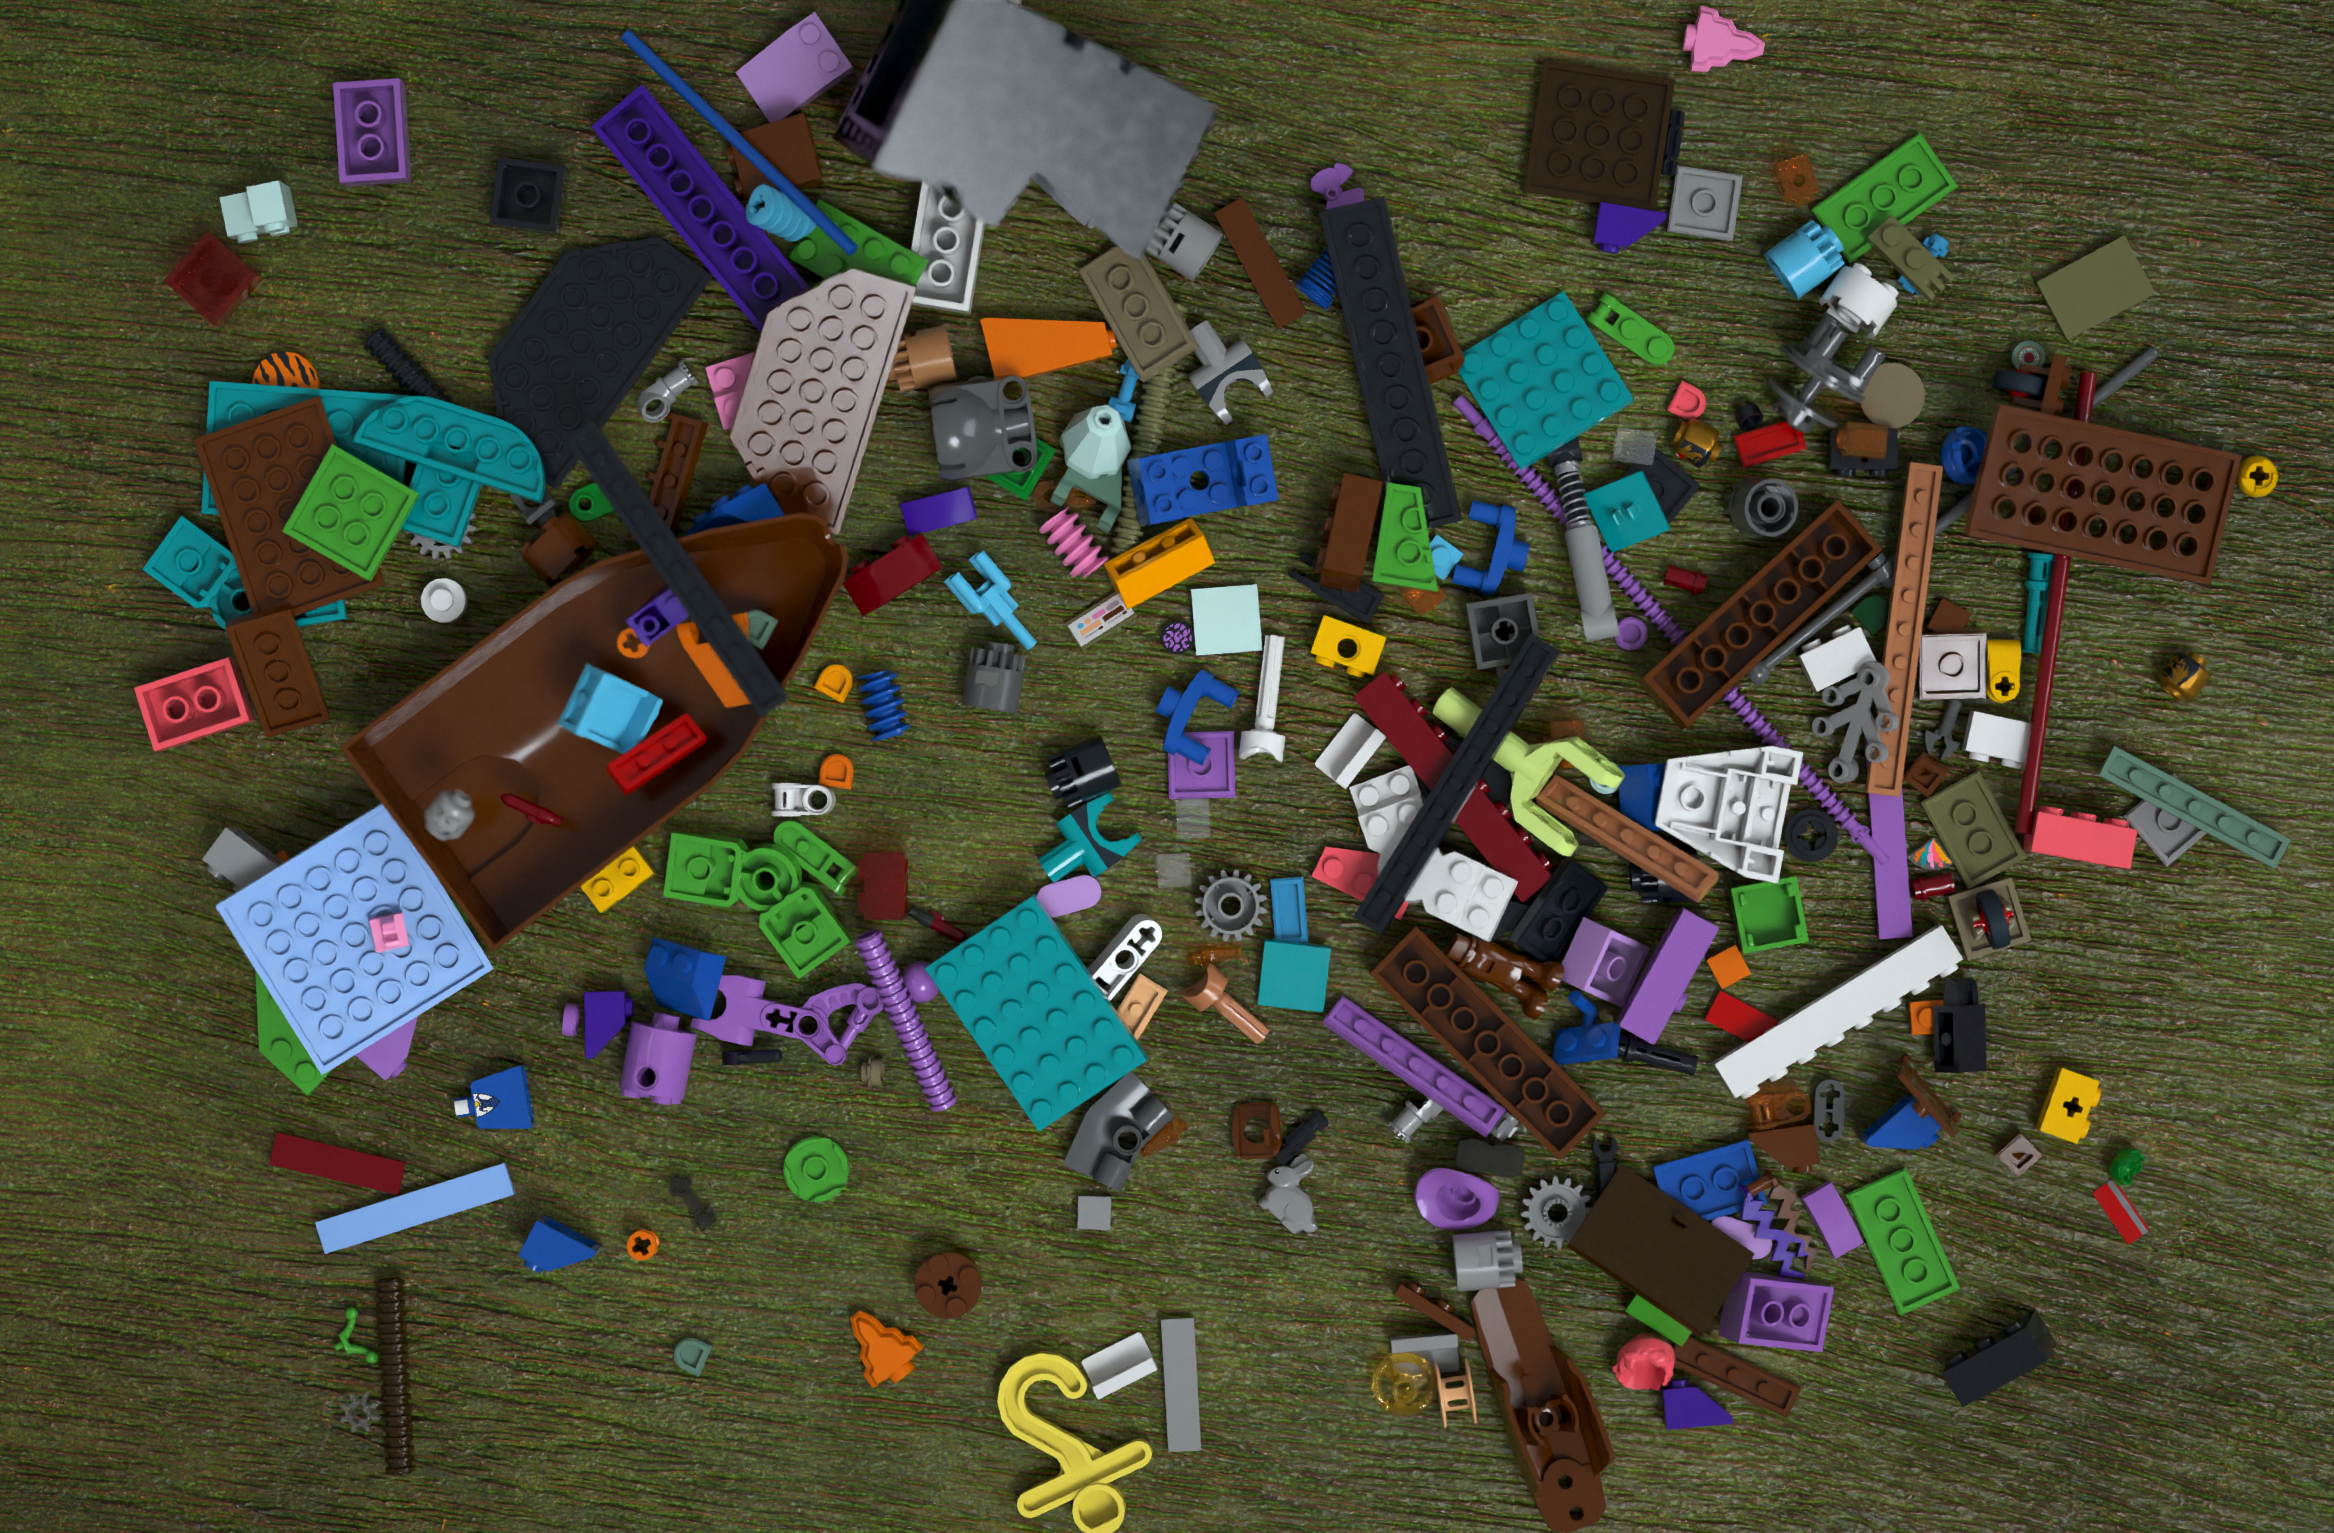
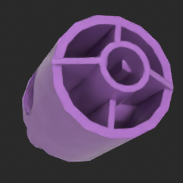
[619,1012,697,1105]

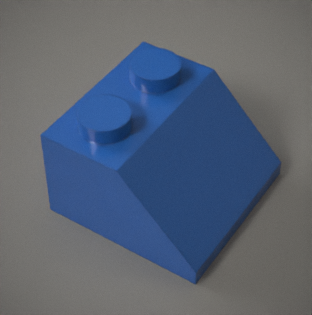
[644,937,726,1021]
[1858,1094,1942,1150]
[518,1215,603,1273]

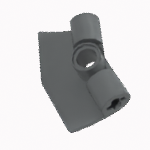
[1063,1071,1174,1192]

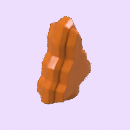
[850,1310,924,1388]

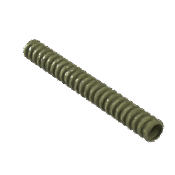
[1110,303,1188,555]

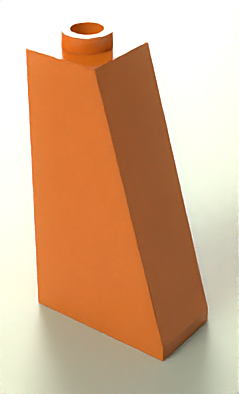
[980,318,1117,384]

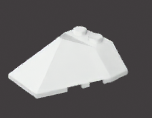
[1654,746,1803,883]

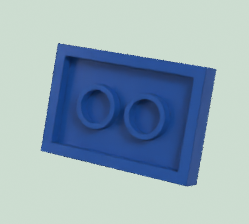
[1652,1139,1767,1227]

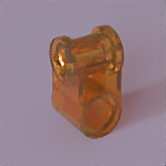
[1745,1089,1811,1131]

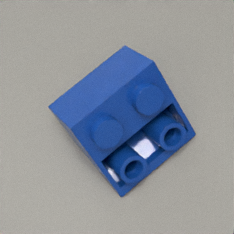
[685,483,785,536]
[1617,763,1666,831]

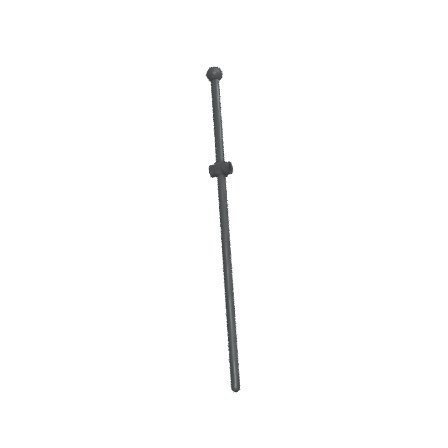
[1746,348,2158,685]

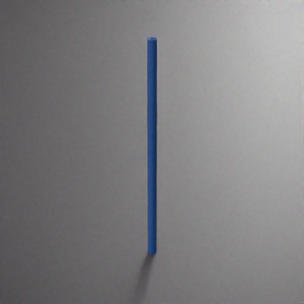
[621,30,858,255]

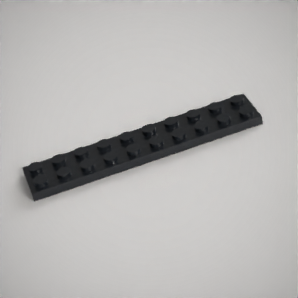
[1319,195,1462,528]

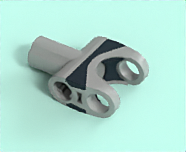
[1187,320,1273,425]

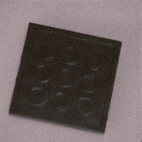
[1523,60,1675,211]

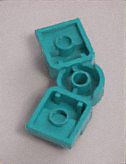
[142,516,348,631]

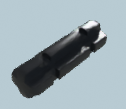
[1661,110,1685,176]
[1274,1110,1329,1165]

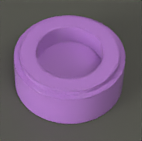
[1614,617,1647,650]
[562,1003,580,1037]

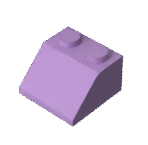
[1561,917,1650,1008]

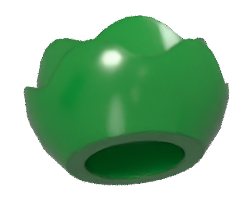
[2109,1148,2146,1186]

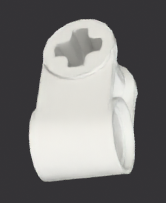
[771,783,836,816]

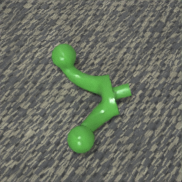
[334,1307,379,1364]

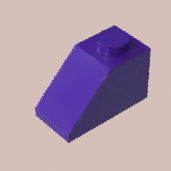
[1592,202,1667,254]
[584,990,634,1059]
[1660,1379,1733,1430]

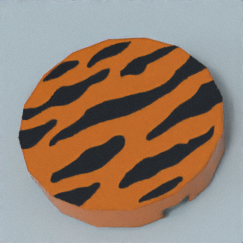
[252,351,320,389]

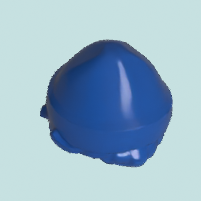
[1939,426,1987,485]

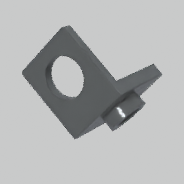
[510,488,560,527]

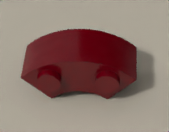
[843,534,943,616]

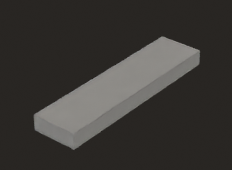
[1161,1317,1201,1452]

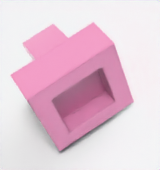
[368,912,409,953]

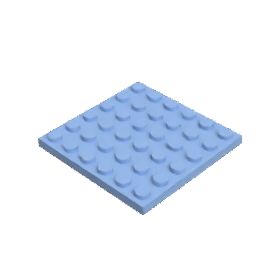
[215,803,494,1075]

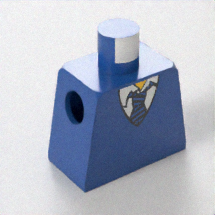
[454,1064,535,1129]

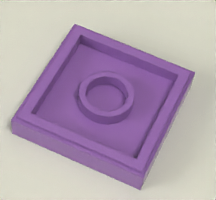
[1168,731,1235,799]

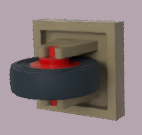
[1947,877,2031,960]

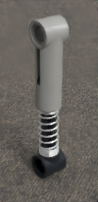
[1547,436,1620,643]

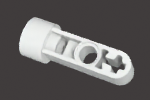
[1087,914,1162,1001]

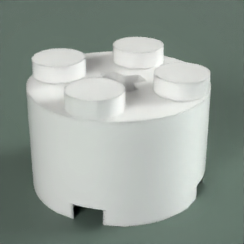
[1819,263,1899,339]

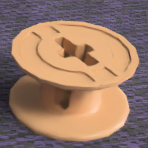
[1434,1358,1477,1429]

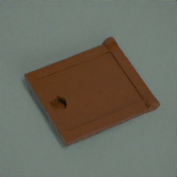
[1898,1054,1962,1138]

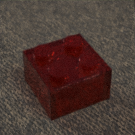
[163,231,264,328]
[858,852,908,920]

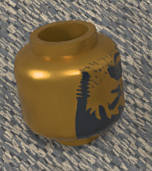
[2159,651,2209,702]

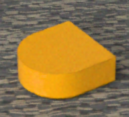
[813,664,853,703]

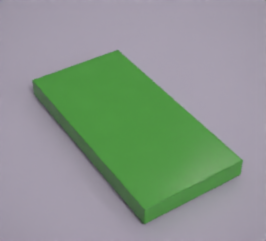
[1810,133,1958,264]
[1845,1167,1960,1316]

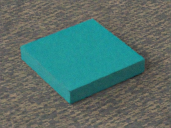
[1257,938,1331,1012]

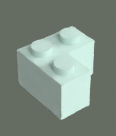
[219,180,298,243]

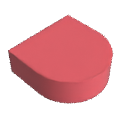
[1666,381,1706,420]

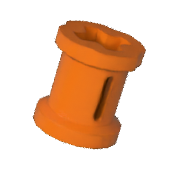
[617,628,651,658]
[627,1228,660,1261]

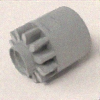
[1145,203,1224,282]
[1452,1230,1523,1292]

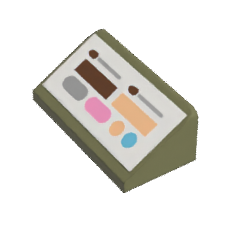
[1065,592,1138,652]

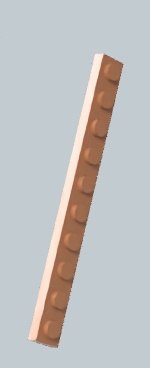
[1865,462,1943,797]

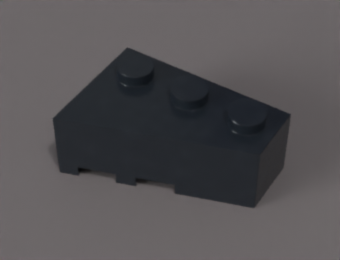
[1942,1310,2057,1407]

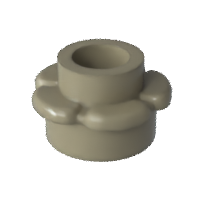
[861,1055,885,1088]

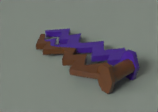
[1738,1170,1818,1278]

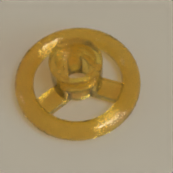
[1371,1352,1437,1416]

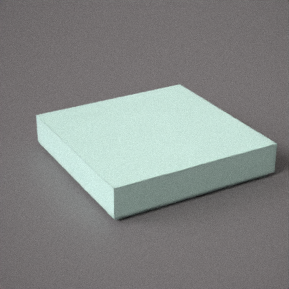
[1191,584,1262,656]

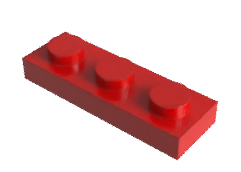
[605,712,707,795]

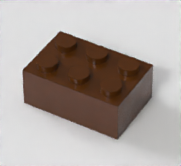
[1314,473,1383,593]

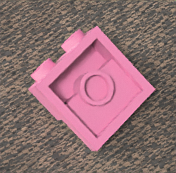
[705,352,754,431]

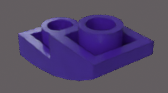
[900,486,978,536]

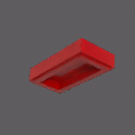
[1733,421,1807,469]
[1704,990,1779,1043]

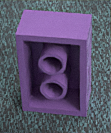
[333,78,412,187]

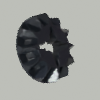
[1784,809,1838,862]

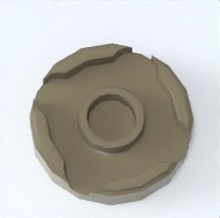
[1859,363,1925,429]

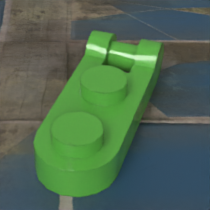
[1585,292,1674,366]
[774,821,861,896]

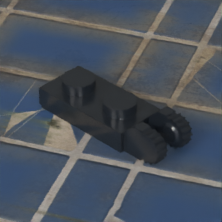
[1289,552,1385,624]

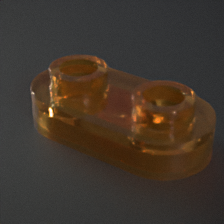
[1034,478,1098,514]

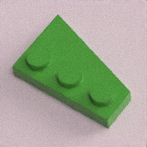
[1372,483,1438,592]

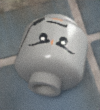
[424,790,475,841]

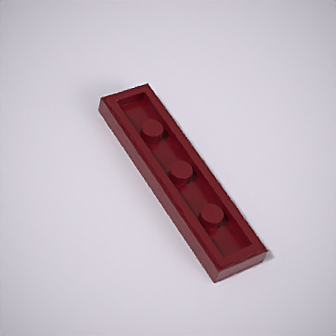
[269,1132,407,1195]

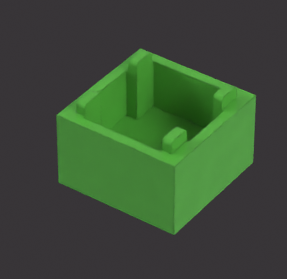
[1727,875,1809,954]

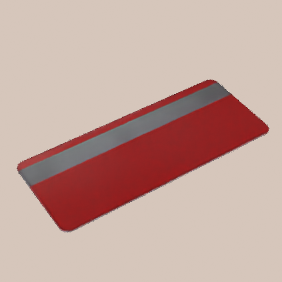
[2093,1179,2149,1244]

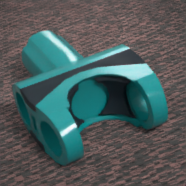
[1037,792,1142,883]

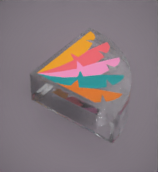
[1907,837,1954,870]

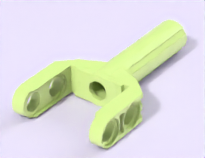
[1433,687,1625,857]

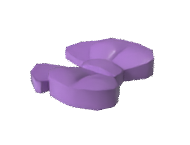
[1310,163,1364,209]

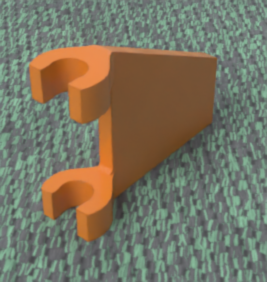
[677,613,751,708]

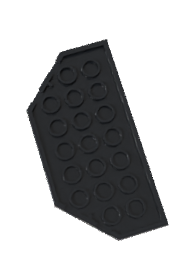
[488,237,713,491]

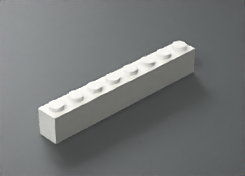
[1712,924,1963,1100]

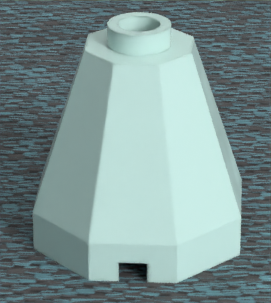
[1059,405,1131,479]

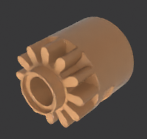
[888,325,958,392]

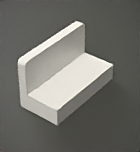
[1315,714,1386,789]
[1082,1332,1158,1399]

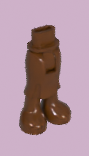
[1445,933,1564,1019]

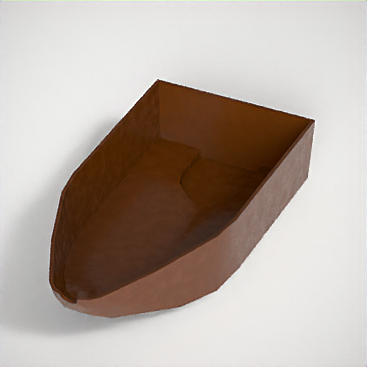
[340,513,848,952]

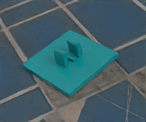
[1583,470,1671,552]

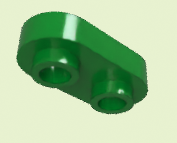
[569,483,615,522]

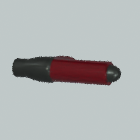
[908,906,968,944]

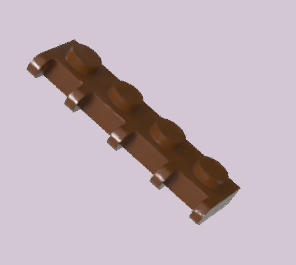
[627,412,708,540]

